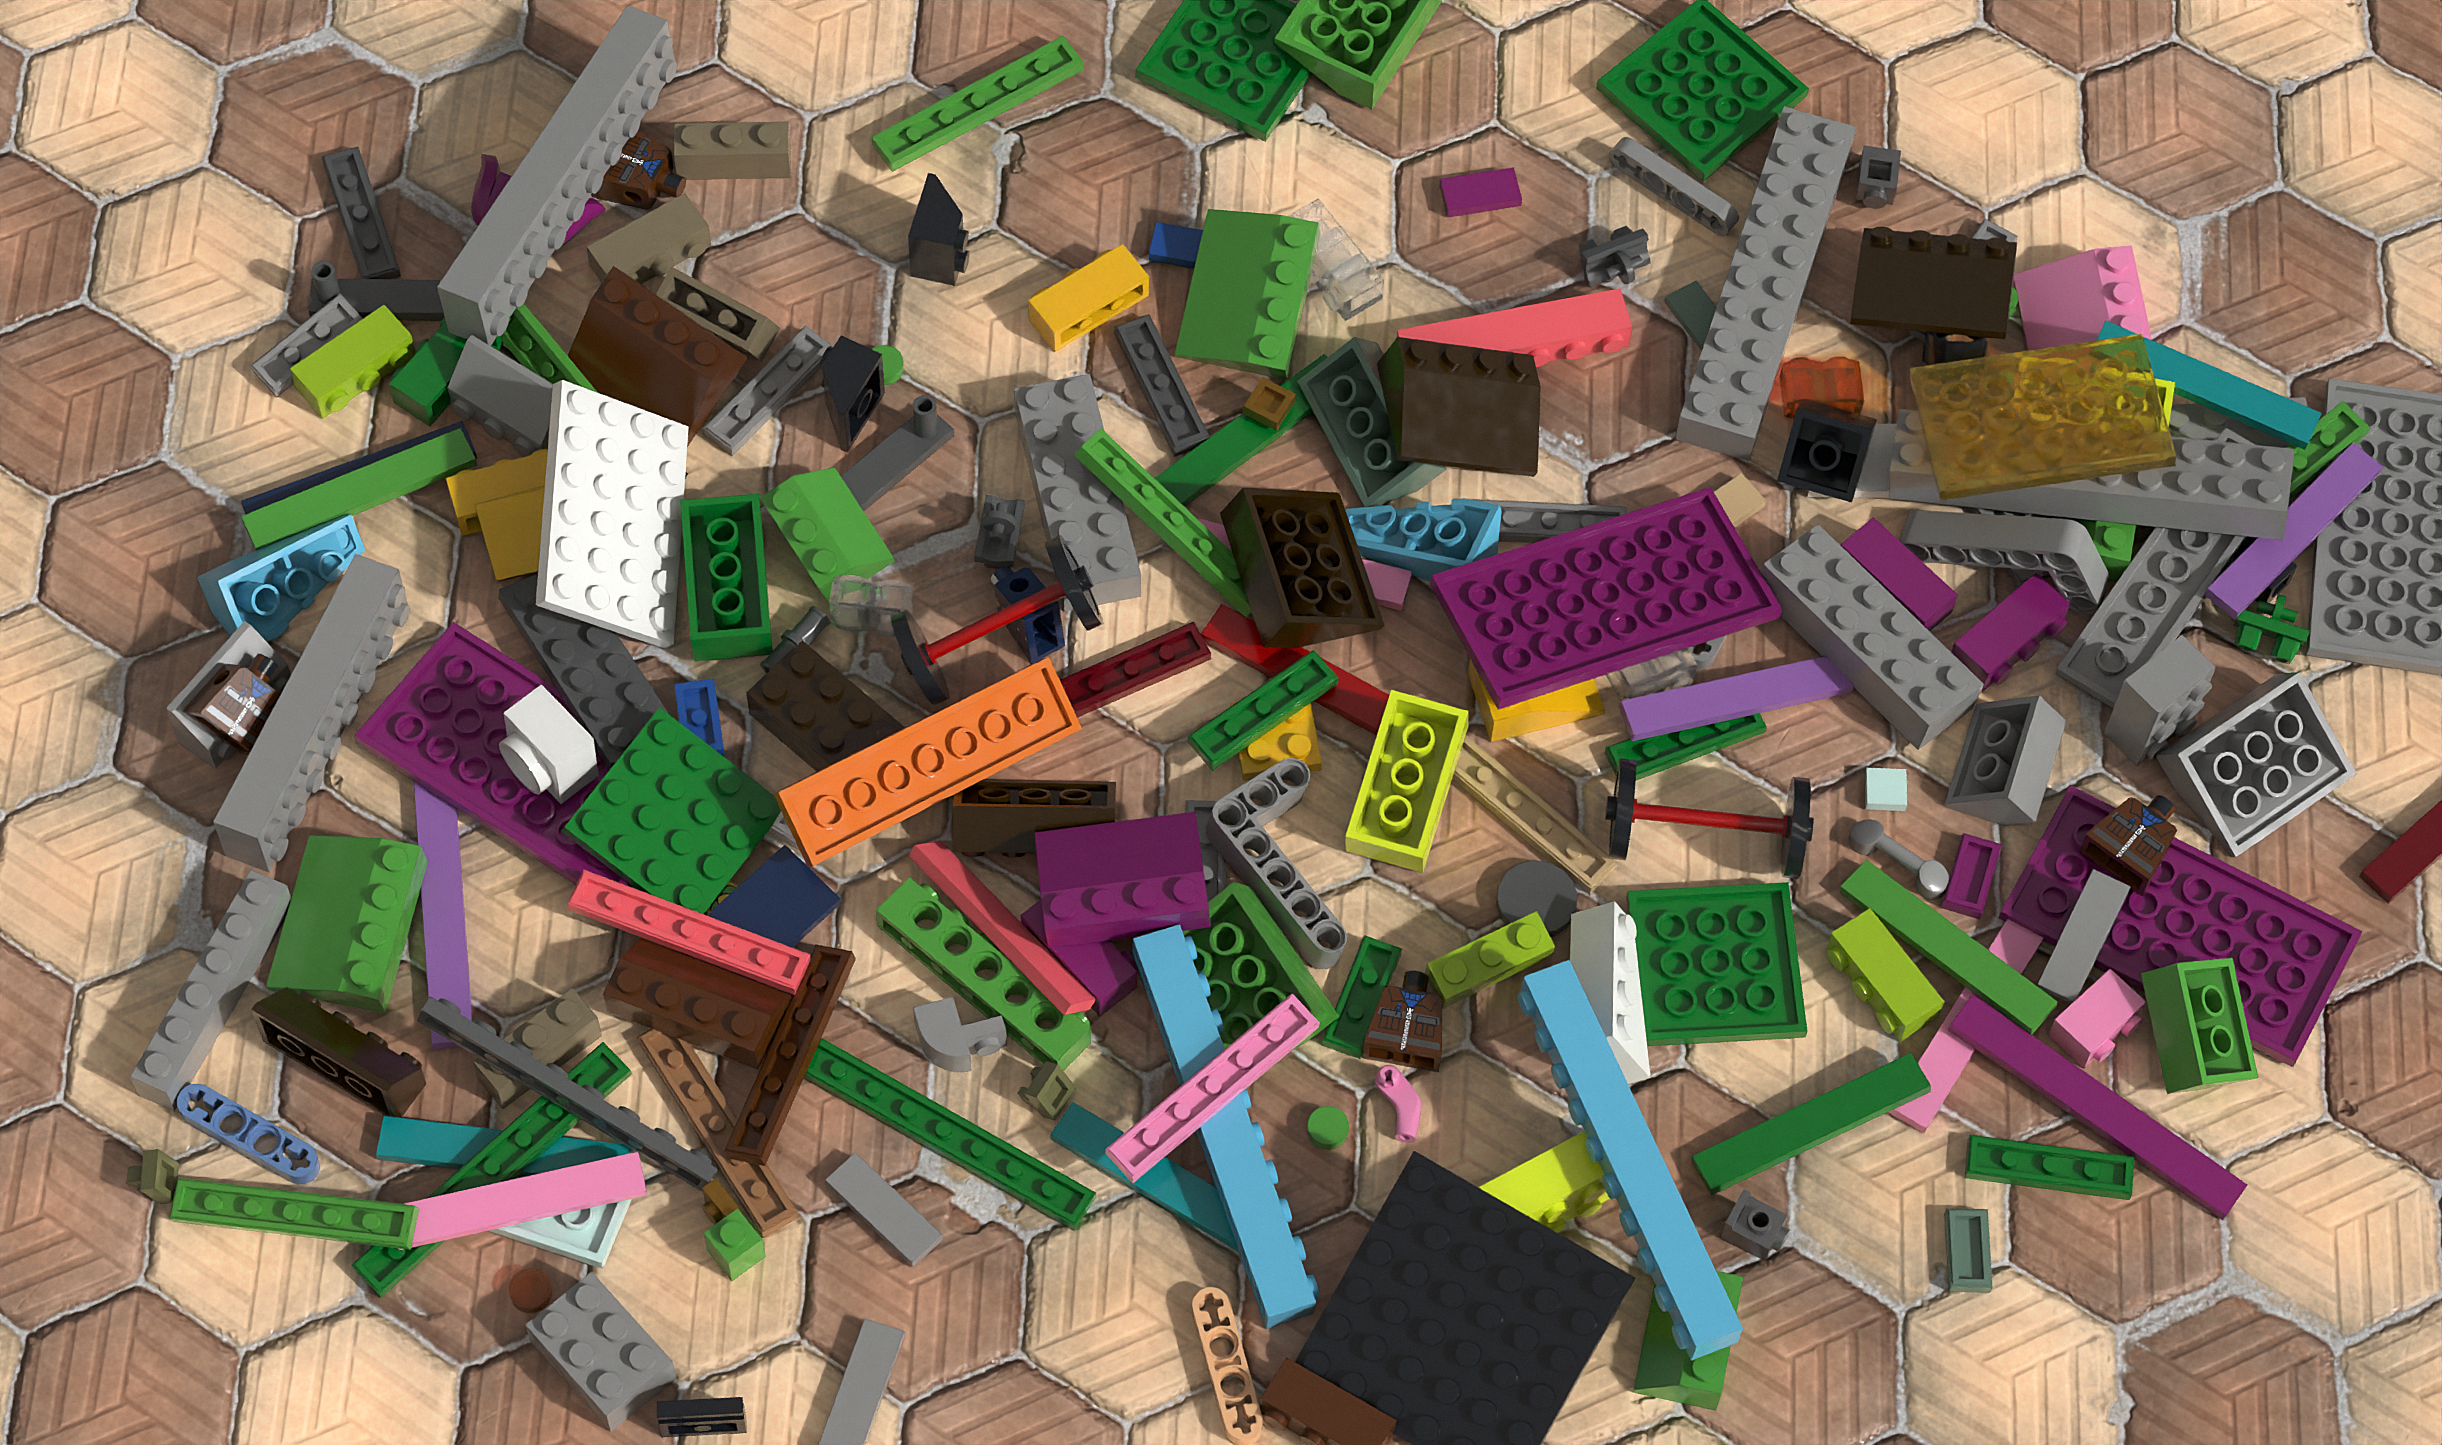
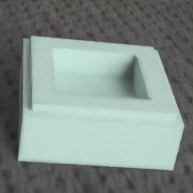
[1865,768,1907,811]

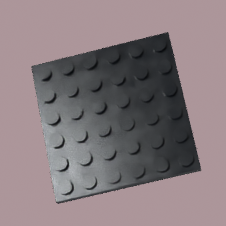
[1295,1151,1636,1445]

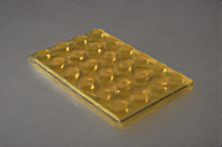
[1910,334,2176,501]

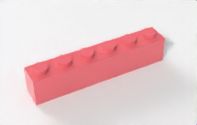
[1396,288,1632,367]

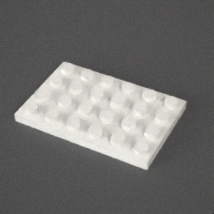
[536,380,689,648]

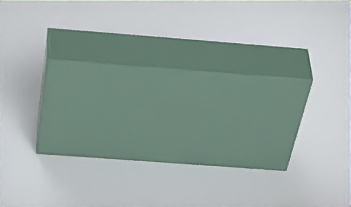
[1664,280,1716,351]
[1944,1209,1993,1293]

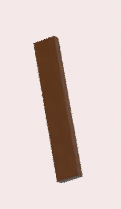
[724,944,856,1166]

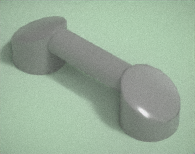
[1849,819,1949,900]

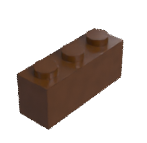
[1260,1357,1397,1445]

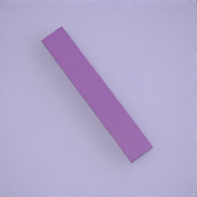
[2204,443,2383,619]
[1618,656,1854,742]

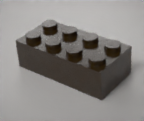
[746,640,905,772]

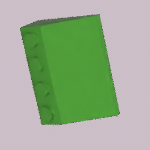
[1274,0,1442,110]
[1174,209,1320,380]
[266,835,428,1014]
[1182,882,1339,1052]

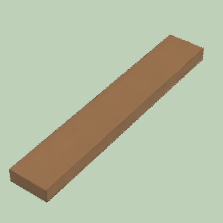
[637,1029,799,1238]

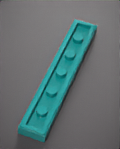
[2089,321,2322,450]
[1050,1102,1239,1253]
[376,1116,631,1177]

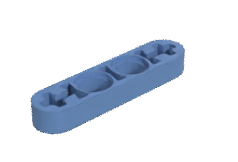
[177,1084,320,1185]

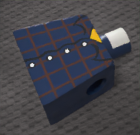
[991,566,1065,664]

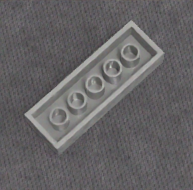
[1014,374,1141,612]
[1760,524,1984,750]

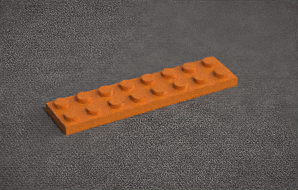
[773,657,1082,867]

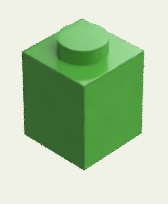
[704,1208,766,1281]

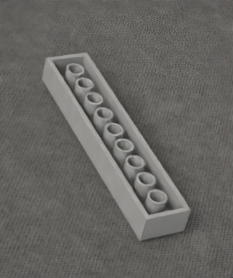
[437,5,677,346]
[1675,106,1857,461]
[1889,409,2295,540]

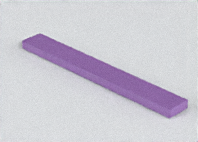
[414,781,473,1050]

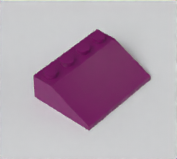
[1035,811,1211,948]

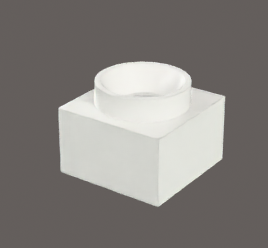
[499,684,599,804]

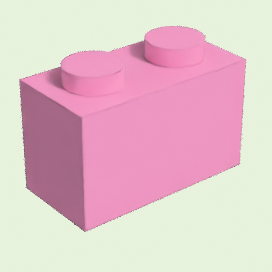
[2048,969,2146,1068]

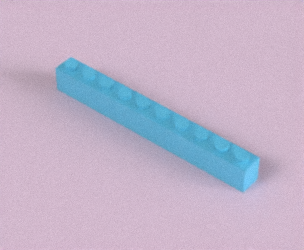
[1132,924,1320,1329]
[1517,960,1743,1361]

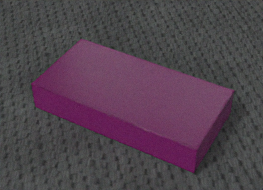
[1440,167,1522,218]
[1941,833,2002,920]

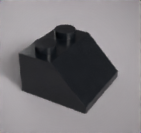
[908,173,970,286]
[820,335,885,453]
[1777,398,1877,503]

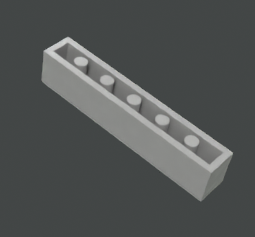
[130,870,291,1111]

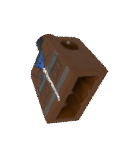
[591,130,686,210]
[183,653,281,755]
[2079,795,2177,896]
[1362,971,1442,1072]

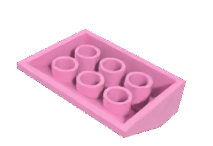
[2013,246,2152,372]

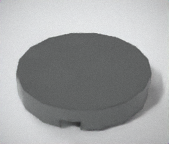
[1496,860,1578,937]

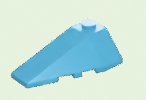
[1346,498,1502,582]
[197,514,365,642]

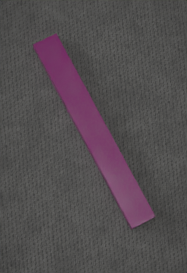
[1948,994,2248,1220]

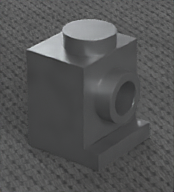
[1855,145,1901,209]
[1721,1189,1790,1261]

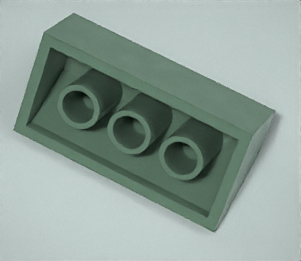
[1297,337,1447,507]

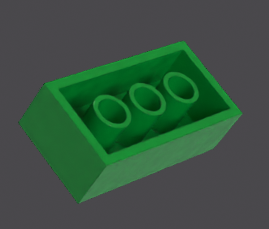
[680,493,773,662]

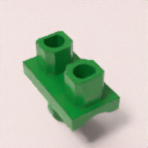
[2234,594,2310,664]

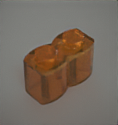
[1779,356,1864,419]

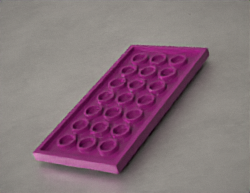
[1429,487,1782,709]
[354,622,631,887]
[1999,785,2363,1067]

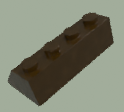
[952,779,1116,858]
[251,987,426,1118]

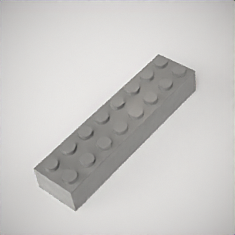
[213,554,410,873]

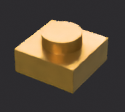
[1243,377,1296,431]
[702,1178,741,1225]

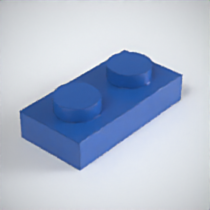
[674,678,725,756]

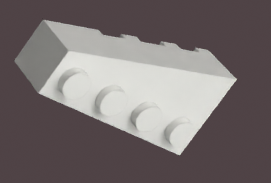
[1570,901,1651,1084]

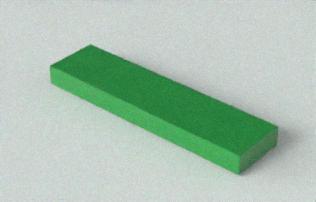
[1188,650,1338,771]
[1605,713,1767,781]
[1965,1135,2134,1200]

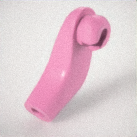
[1375,1065,1421,1143]

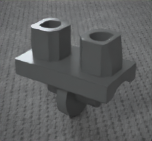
[1579,226,1651,287]
[974,495,1025,569]

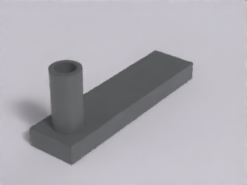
[308,261,445,321]
[841,395,954,511]

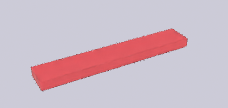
[909,841,1096,1015]
[567,870,811,995]

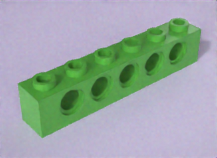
[876,877,1091,1071]

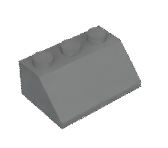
[448,335,553,457]
[166,621,291,769]
[1945,695,2066,826]

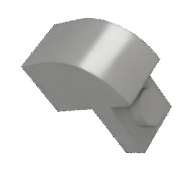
[913,997,1007,1072]

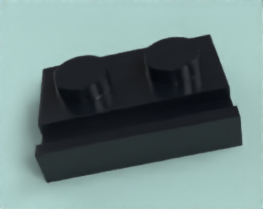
[657,1397,747,1438]

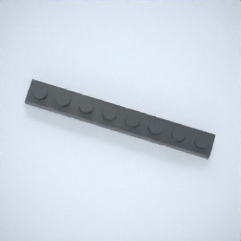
[417,996,718,1192]

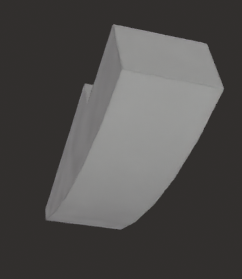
[2037,869,2131,1004]

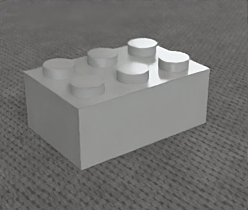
[2104,635,2216,766]
[526,1271,676,1432]

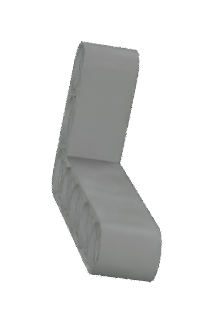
[1899,510,2110,615]
[1206,758,1347,970]

